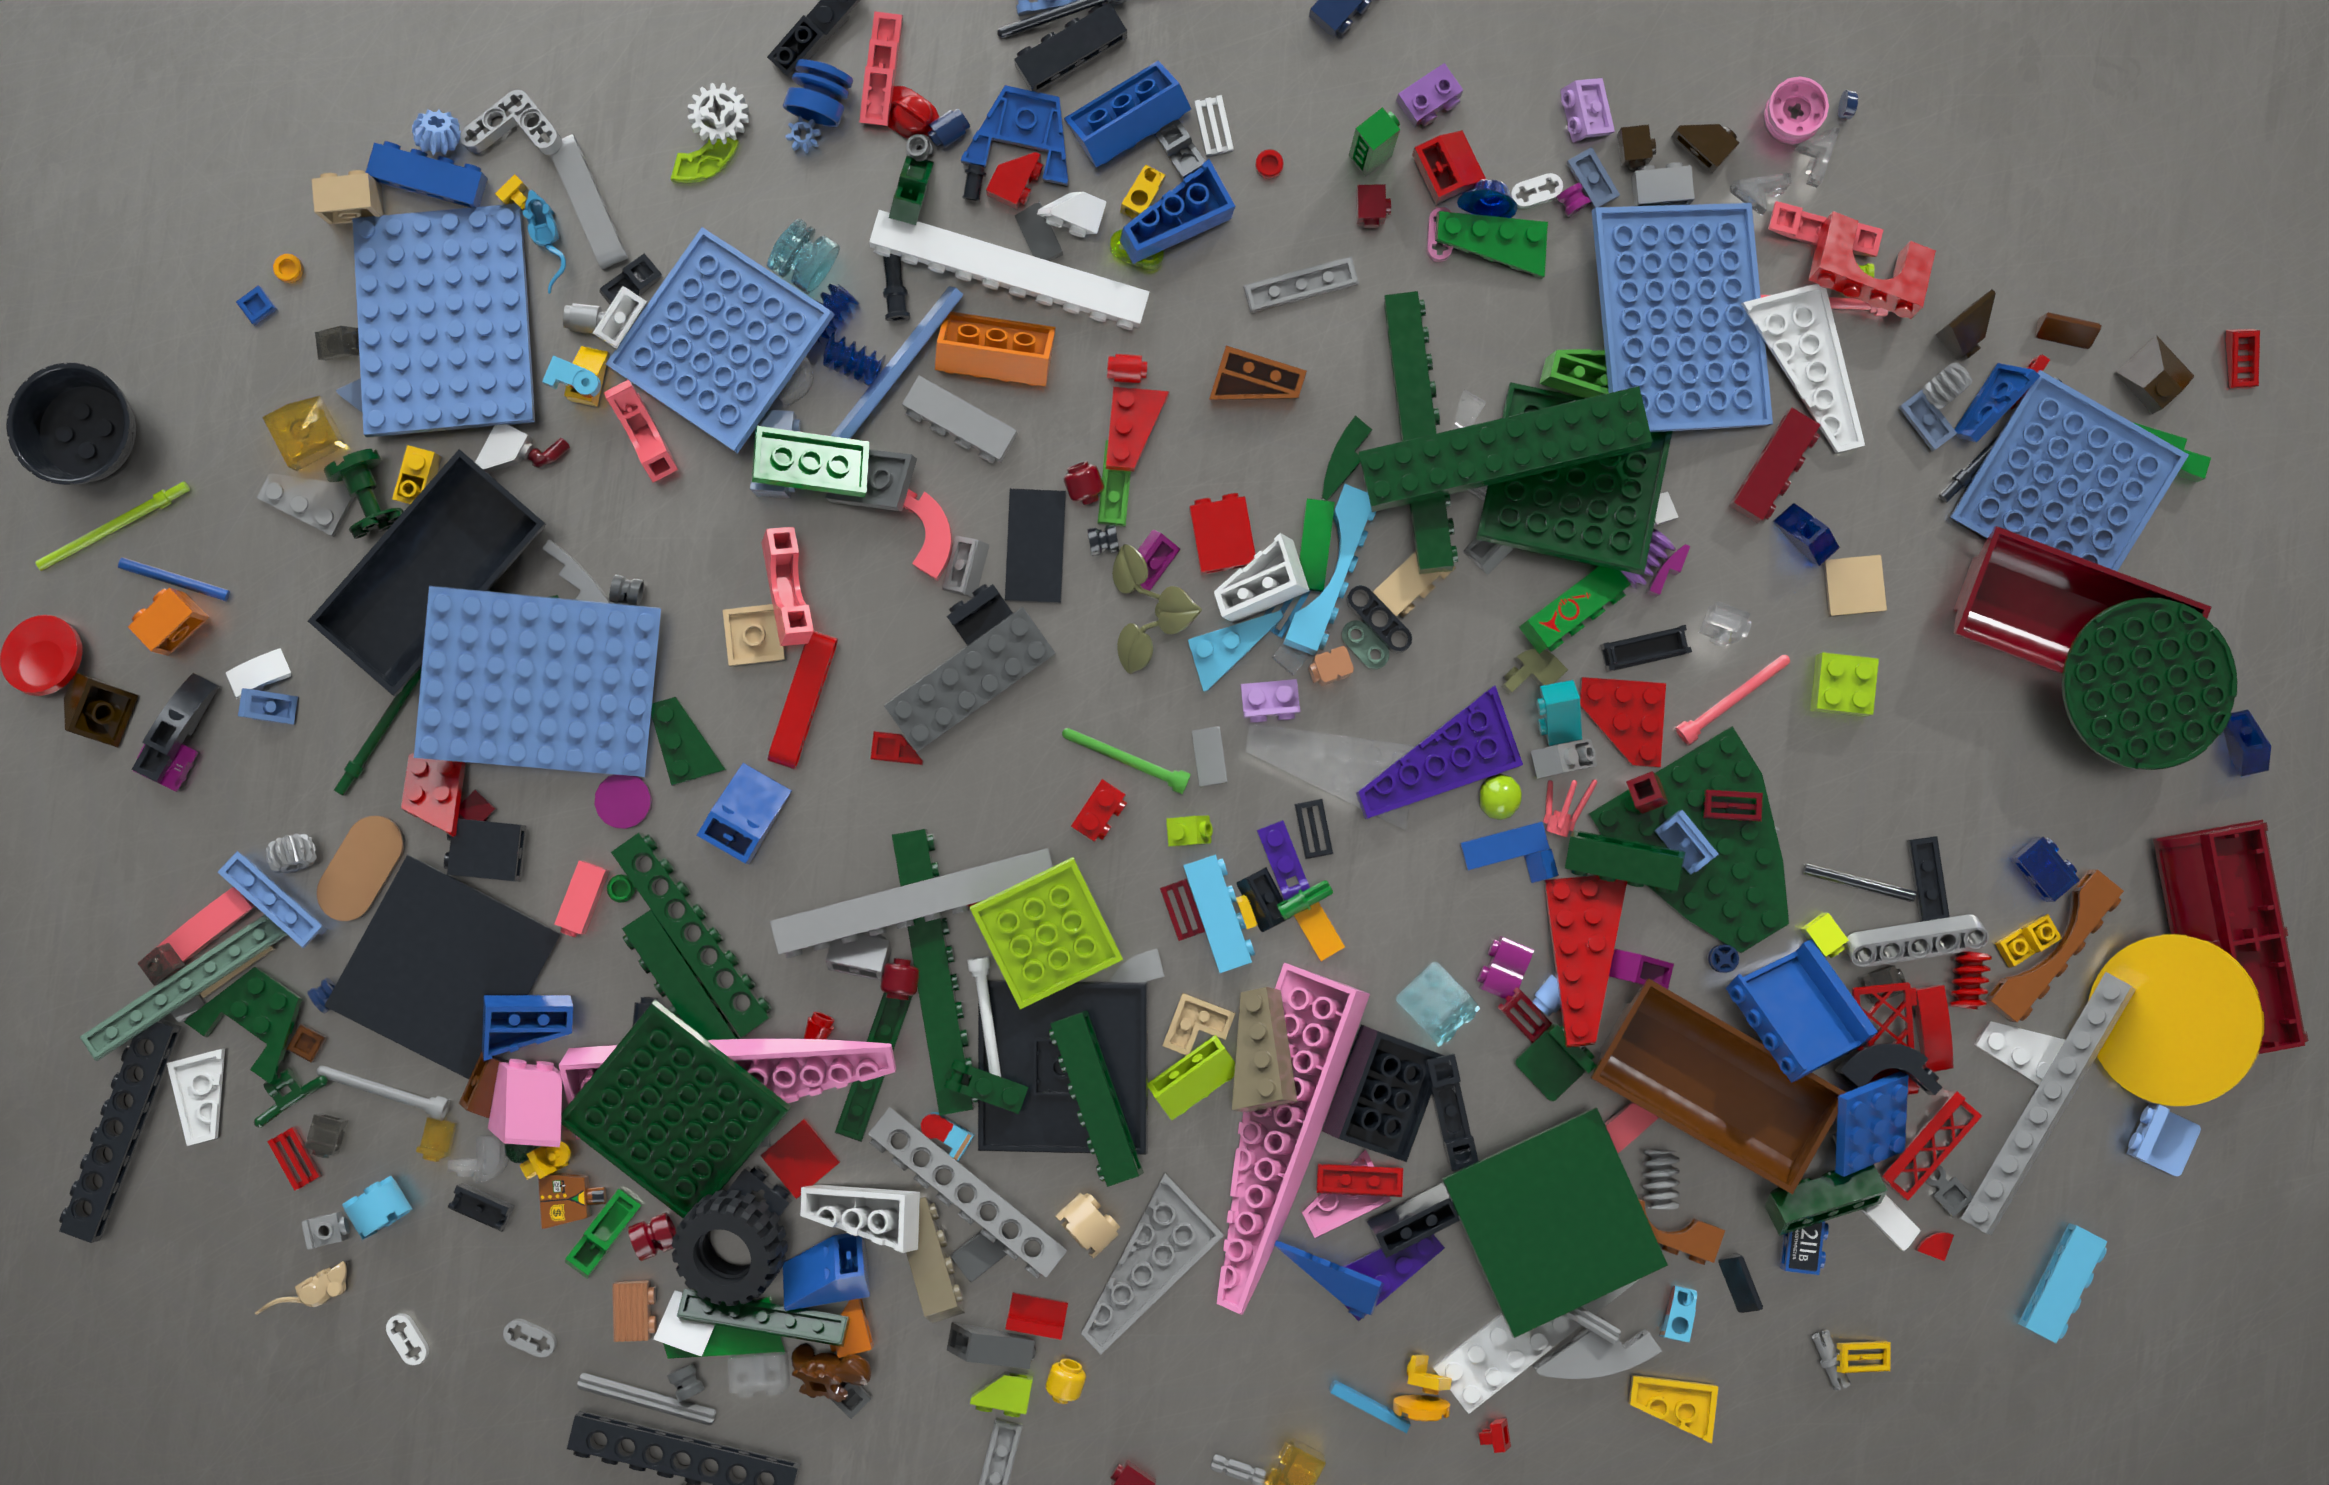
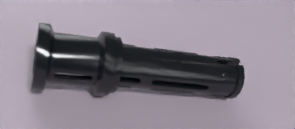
[883,253,910,322]

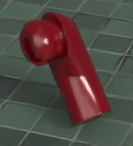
[528,437,570,468]

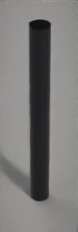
[1803,864,1916,902]

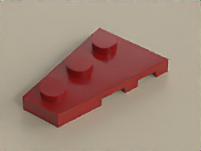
[1106,386,1169,472]

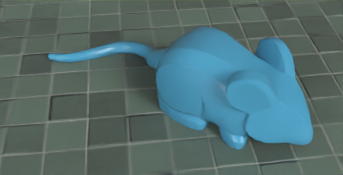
[523,190,566,294]

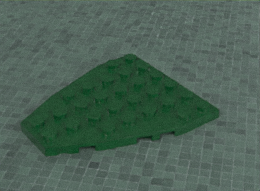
[1588,726,1789,953]

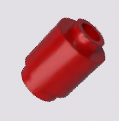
[1107,354,1147,384]

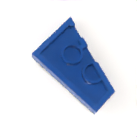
[1954,363,2040,442]

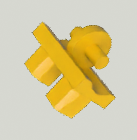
[520,1141,571,1180]

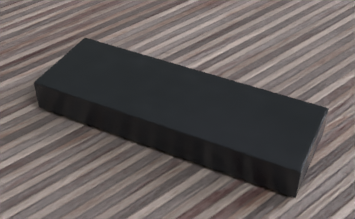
[1907,836,1950,922]

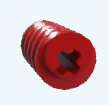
[1949,951,1992,1010]

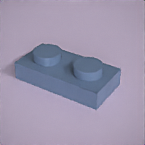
[1567,147,1620,209]
[1899,389,1957,452]

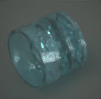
[767,218,840,295]

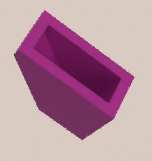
[1609,949,1674,989]

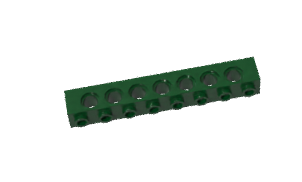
[611,832,772,1038]

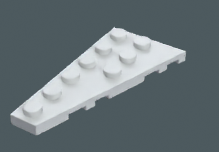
[1741,284,1865,453]

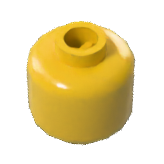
[1045,1359,1086,1404]

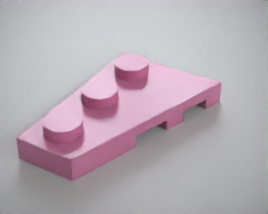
[1302,1150,1391,1239]

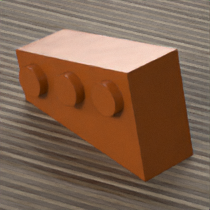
[1209,345,1307,400]

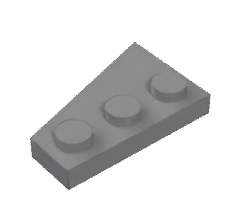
[257,473,355,537]

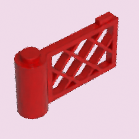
[1852,982,1920,1095]

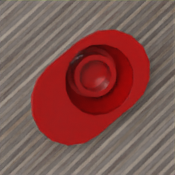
[887,86,939,140]

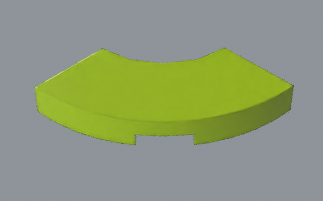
[670,137,740,183]

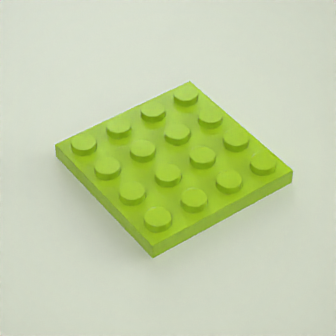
[970,857,1123,1009]

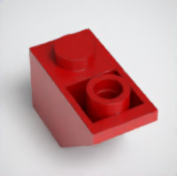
[986,152,1044,210]

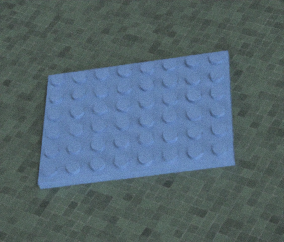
[1592,203,1773,432]
[352,204,535,437]
[414,586,661,777]

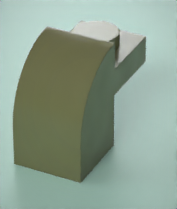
[1501,649,1568,694]

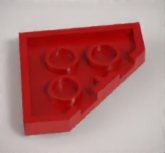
[1579,677,1666,768]

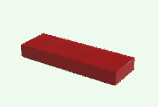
[1317,1164,1403,1197]

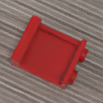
[1189,493,1256,575]

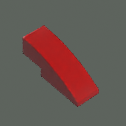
[1914,985,1954,1072]

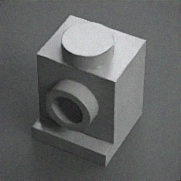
[301,1211,350,1250]

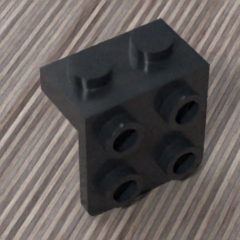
[947,584,1013,645]

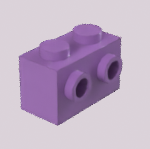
[1396,63,1463,128]

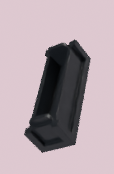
[1600,625,1692,672]

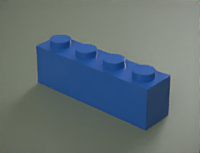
[366,141,488,208]

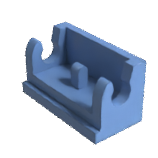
[1654,810,1718,875]

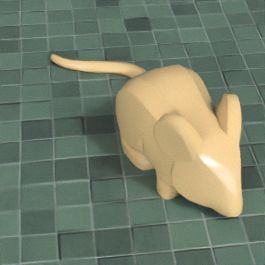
[255,1261,347,1315]

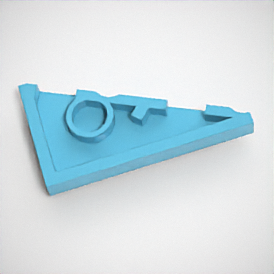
[1188,610,1284,691]

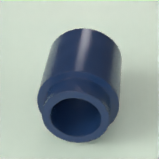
[927,108,970,148]

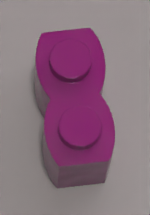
[1477,936,1534,999]

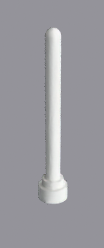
[967,956,1001,1077]

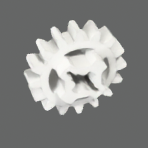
[688,83,749,145]

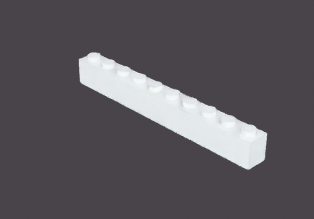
[869,210,1149,330]

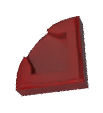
[1916,1232,1954,1261]

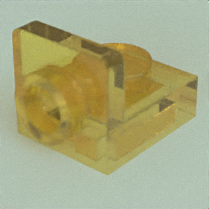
[416,1117,457,1162]

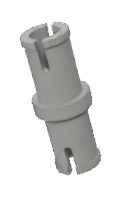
[1812,1330,1851,1391]

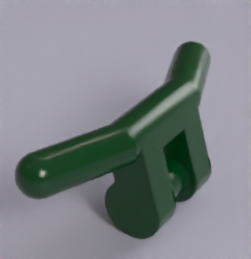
[254,1068,328,1128]

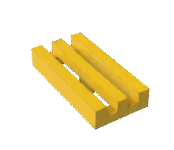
[1837,1341,1891,1373]

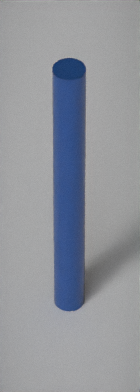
[118,558,230,601]

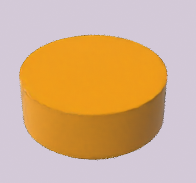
[273,254,304,283]

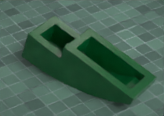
[889,155,934,225]
[1321,415,1373,501]

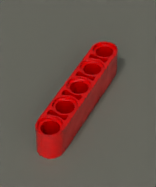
[767,631,838,770]

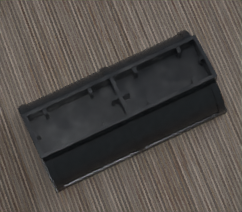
[307,449,546,696]

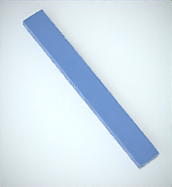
[831,286,963,439]

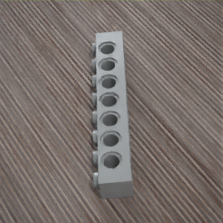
[868,1107,1067,1279]

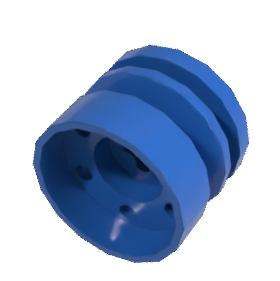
[783,59,853,127]

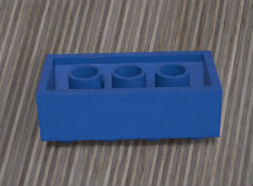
[1064,60,1191,167]

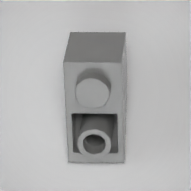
[1531,739,1597,779]

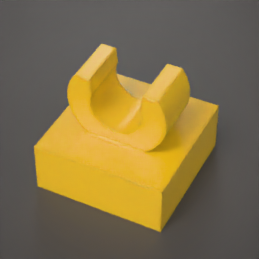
[495,174,528,210]

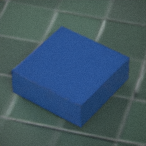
[236,285,277,326]

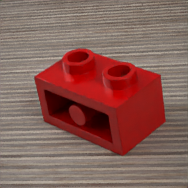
[1071,779,1127,842]

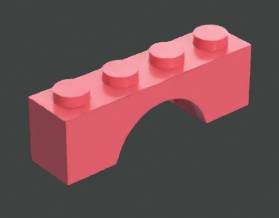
[761,527,814,646]

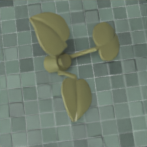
[1112,544,1202,674]

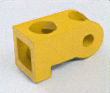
[1120,165,1166,219]

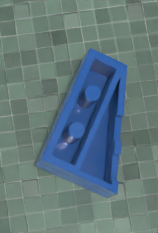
[482,995,573,1061]

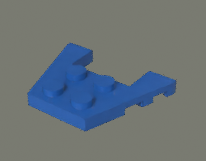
[961,85,1068,186]

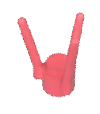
[1543,779,1597,837]

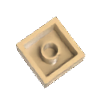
[312,170,384,224]

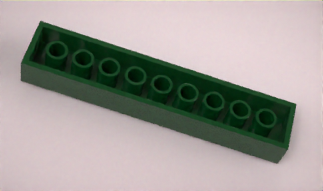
[1359,386,1652,512]

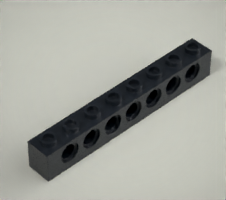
[59,1019,182,1243]
[567,1411,801,1485]

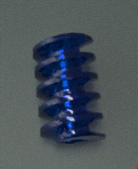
[817,284,859,345]
[823,332,886,386]

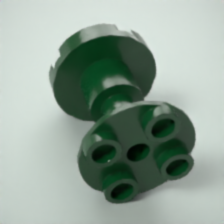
[323,449,404,539]

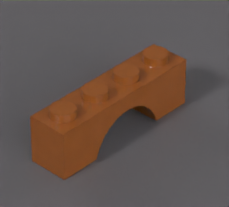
[1638,1198,1725,1265]

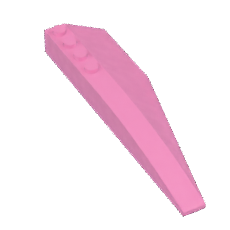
[1217,963,1370,1315]
[559,1039,896,1139]

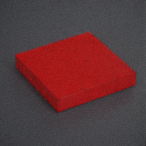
[760,1118,841,1199]

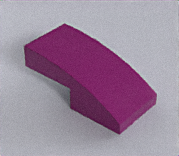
[1645,544,1690,597]

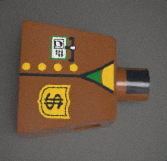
[538,1172,607,1229]

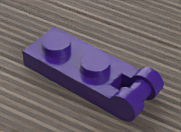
[1257,820,1310,901]

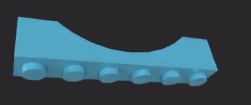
[1283,484,1376,656]

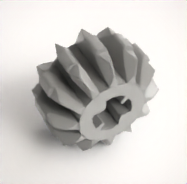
[1922,362,1973,409]
[266,834,317,874]

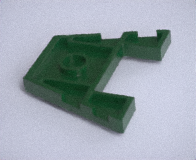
[184,967,302,1085]

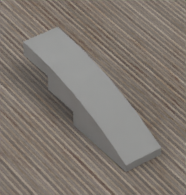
[542,540,612,603]

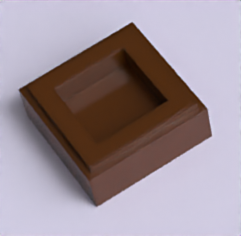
[287,1024,327,1063]

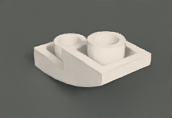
[225,648,291,699]

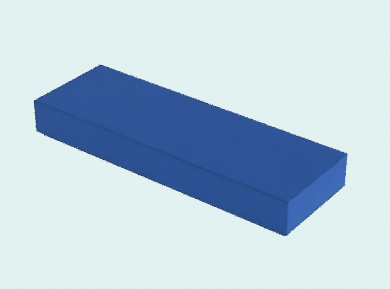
[1460,821,1550,870]

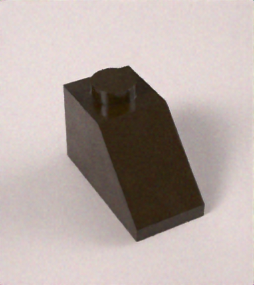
[1672,124,1740,174]

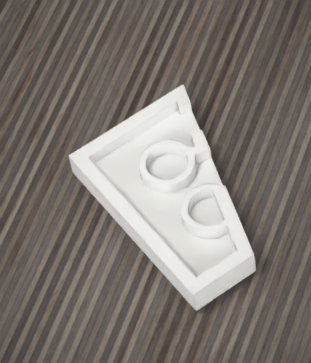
[1974,1021,2065,1086]
[167,1048,225,1146]

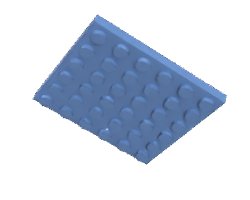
[606,227,835,454]
[1950,370,2189,571]

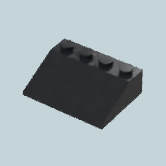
[1322,1025,1445,1162]

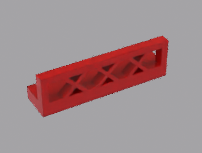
[1881,1091,1982,1201]

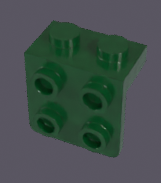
[1515,1023,1597,1101]

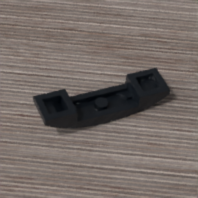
[1426,1053,1479,1171]

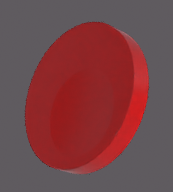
[0,615,82,696]

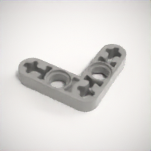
[460,90,562,155]

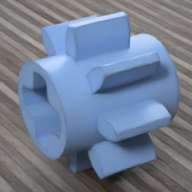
[785,116,821,154]

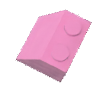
[488,1059,562,1147]

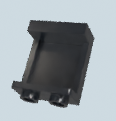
[444,819,526,882]

